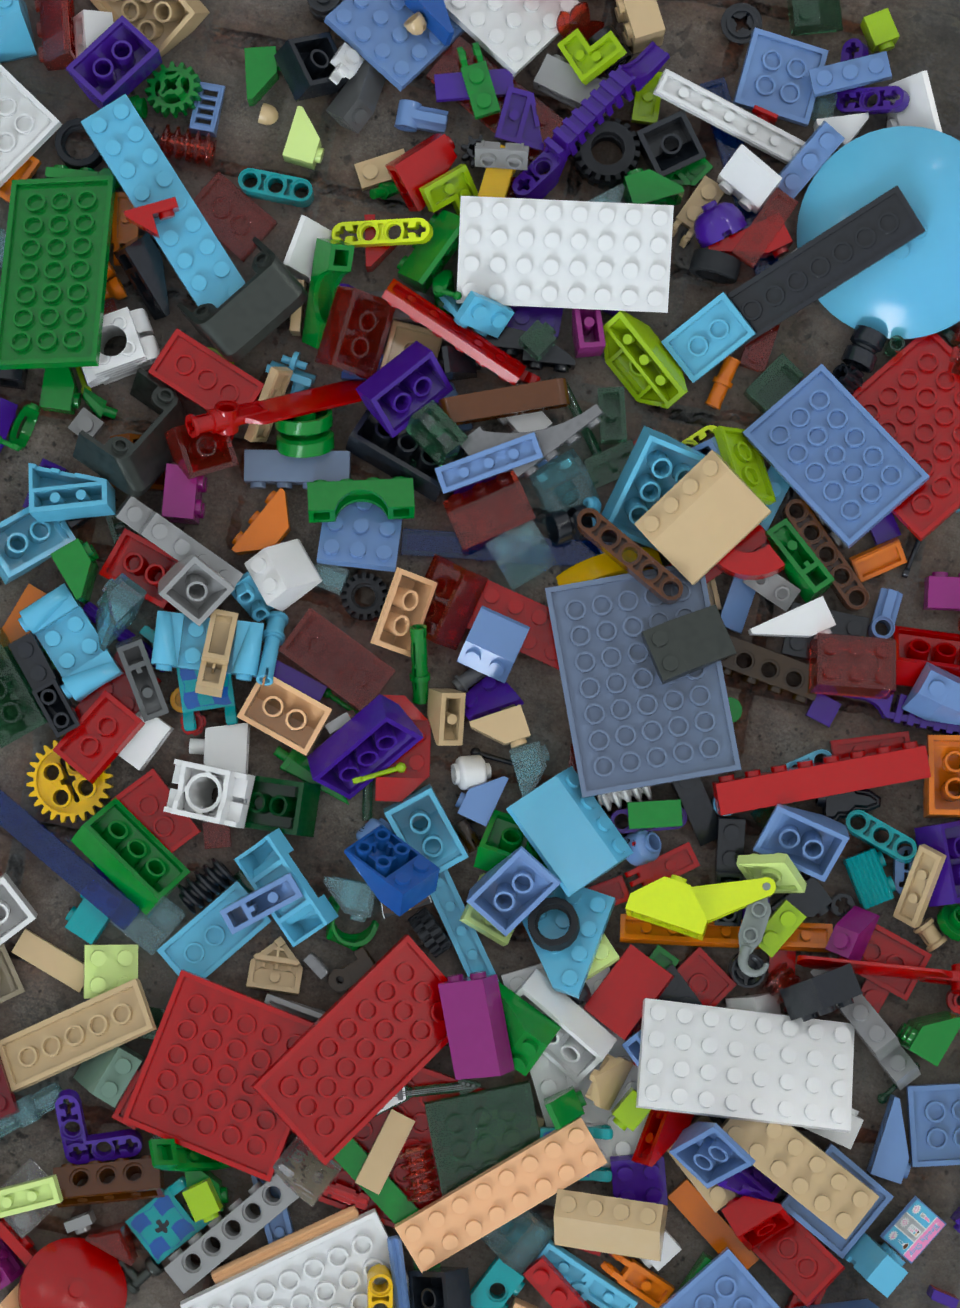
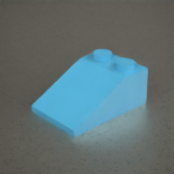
[0,507,76,585]
[384,784,469,873]

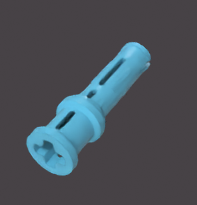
[256,611,289,686]

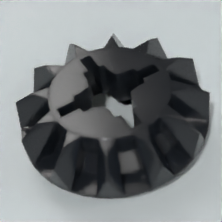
[720,3,762,45]

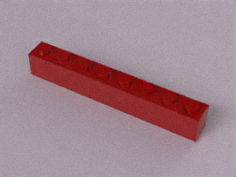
[712,740,931,816]

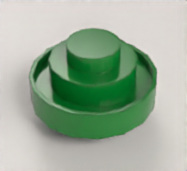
[937,904,960,941]

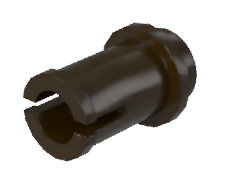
[453,818,481,853]

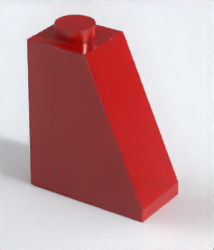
[385,133,457,212]

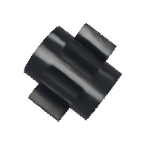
[461,135,484,169]
[832,362,864,395]

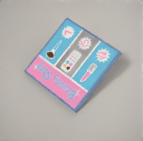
[880,1196,946,1264]

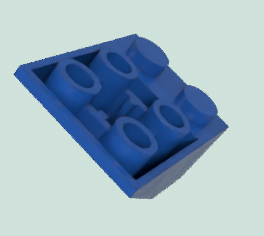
[344,824,440,917]

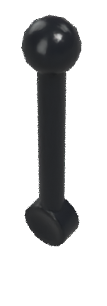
[901,539,921,578]
[470,747,524,770]

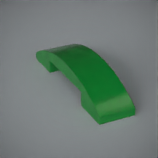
[148,1139,231,1172]

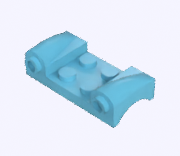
[18,583,124,702]
[151,610,264,681]
[234,828,339,947]

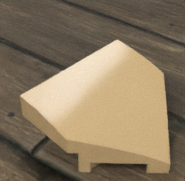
[246,936,303,996]
[585,1054,633,1110]

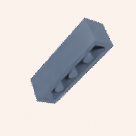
[244,449,351,489]

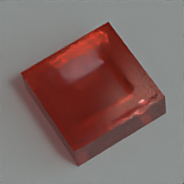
[202,822,232,849]

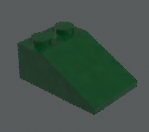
[245,775,321,837]

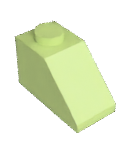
[282,106,324,170]

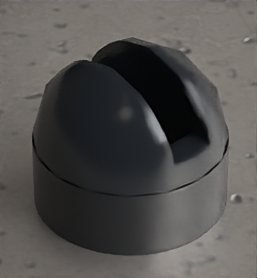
[569,982,591,1005]

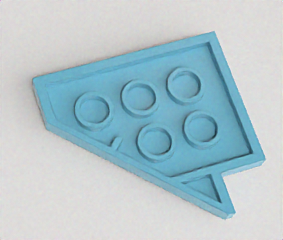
[522,885,616,999]

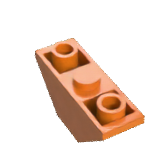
[231,488,291,555]

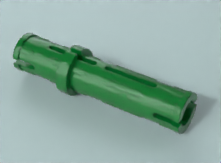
[409,624,431,704]

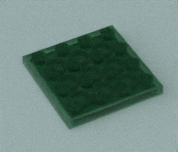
[424,1080,540,1196]

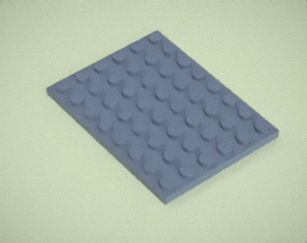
[545,565,741,798]

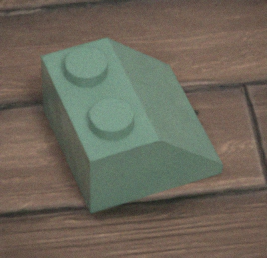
[73,1044,146,1108]

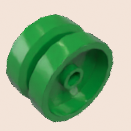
[275,409,334,458]

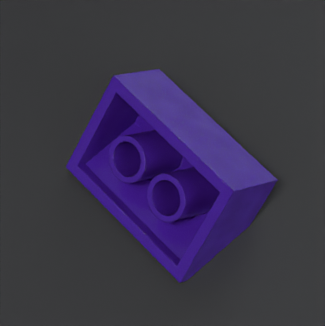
[66,15,162,109]
[356,341,454,438]
[914,820,960,907]

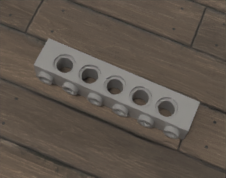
[164,1163,301,1294]

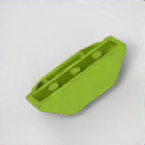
[603,311,688,409]

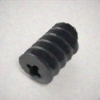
[178,858,236,914]

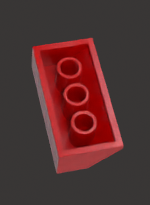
[888,626,960,687]

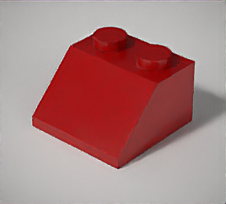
[722,1196,795,1251]

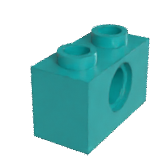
[470,1254,525,1308]

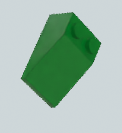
[498,981,561,1077]

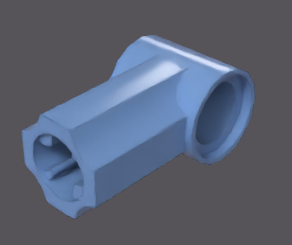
[394,99,449,134]
[868,588,903,642]

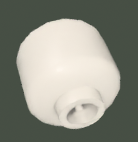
[451,755,491,790]

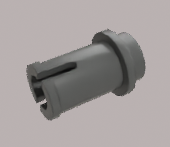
[452,668,486,693]

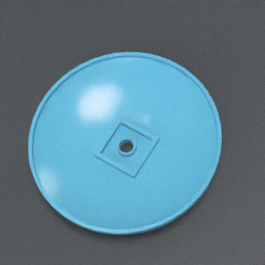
[797,126,960,339]

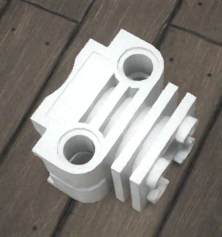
[82,307,161,388]
[163,759,255,829]

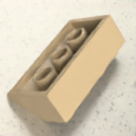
[554,1189,668,1261]

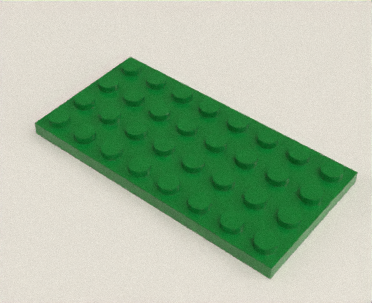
[0,175,116,370]

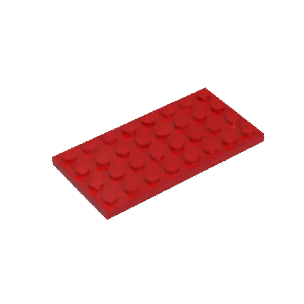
[251,935,448,1166]

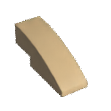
[195,609,239,698]

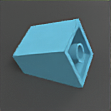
[0,0,38,63]

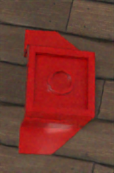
[375,695,431,802]

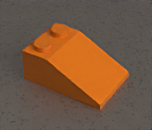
[923,735,960,818]

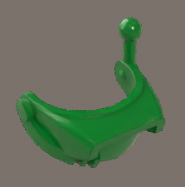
[433,270,462,314]
[0,403,41,452]
[326,895,379,951]

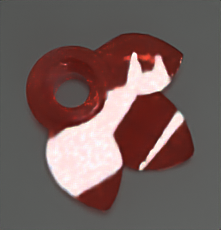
[556,2,604,41]

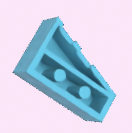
[28,463,116,523]
[844,1232,908,1298]

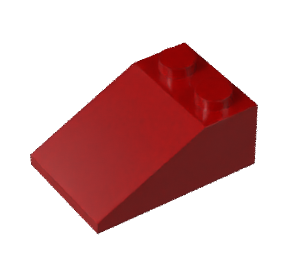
[99,528,179,612]

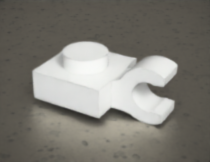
[329,42,365,85]

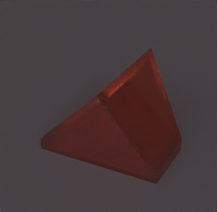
[85,1221,138,1266]

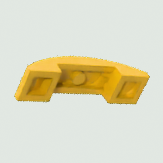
[556,547,662,586]

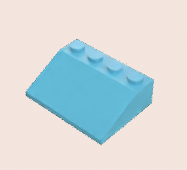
[601,426,706,550]
[506,766,633,897]

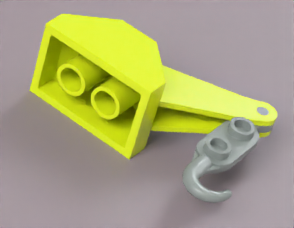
[625,875,776,977]

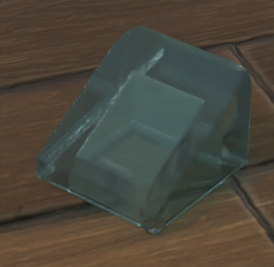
[810,93,838,120]

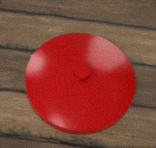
[18,1237,127,1308]

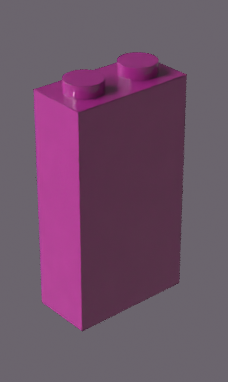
[438,971,515,1080]

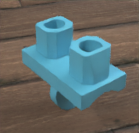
[265,351,317,393]
[231,572,274,622]

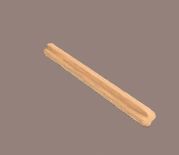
[211,1205,360,1284]

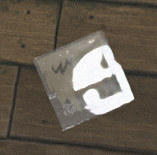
[273,1137,342,1207]

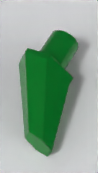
[369,182,399,200]
[82,387,118,420]

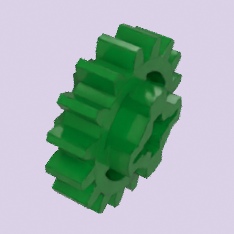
[145,61,203,119]

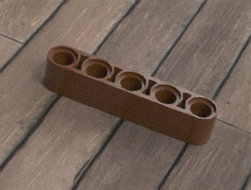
[438,378,570,427]
[782,499,869,611]
[577,508,683,604]

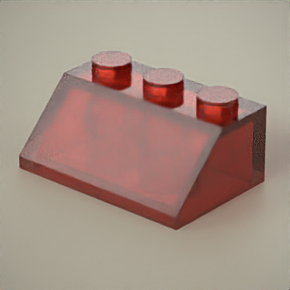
[35,0,76,71]
[443,470,536,550]
[423,554,488,650]

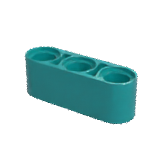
[238,168,314,207]
[846,810,917,864]

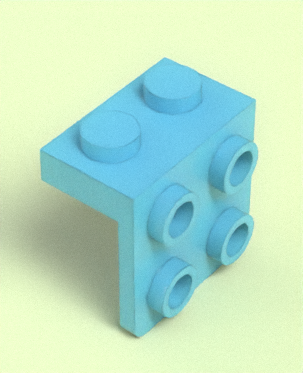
[439,291,515,338]

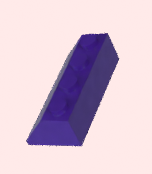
[307,694,424,799]

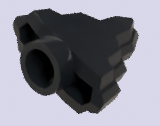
[816,789,881,821]

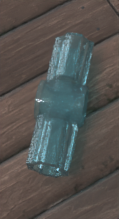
[0,1082,67,1138]

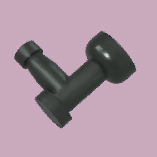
[118,1255,165,1294]

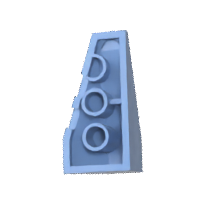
[902,662,960,725]

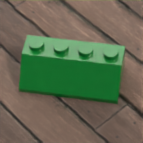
[71,797,190,915]

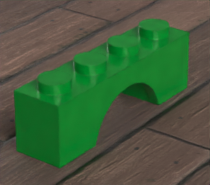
[302,238,355,350]
[307,476,415,523]

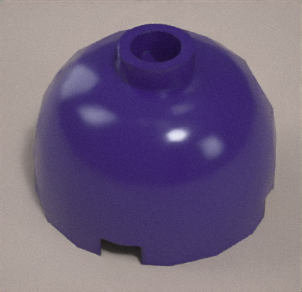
[694,200,748,248]

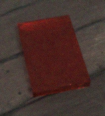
[193,171,278,262]

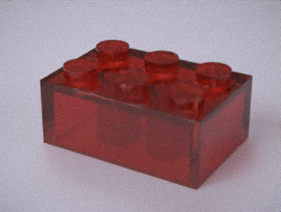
[315,286,396,379]
[809,633,896,699]

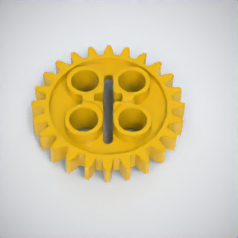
[26,740,114,823]

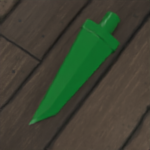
[273,746,349,805]

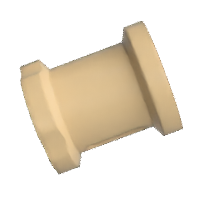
[913,917,948,952]

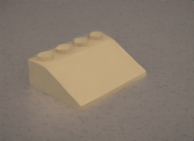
[90,0,210,58]
[634,450,772,585]

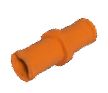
[704,356,741,410]

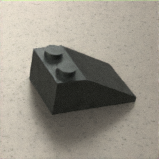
[642,604,737,685]

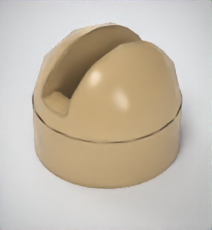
[404,12,427,35]
[258,103,278,125]

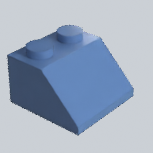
[457,606,530,683]

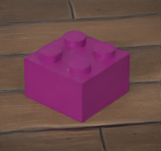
[161,463,208,525]

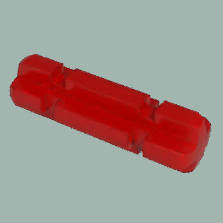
[321,1181,370,1210]

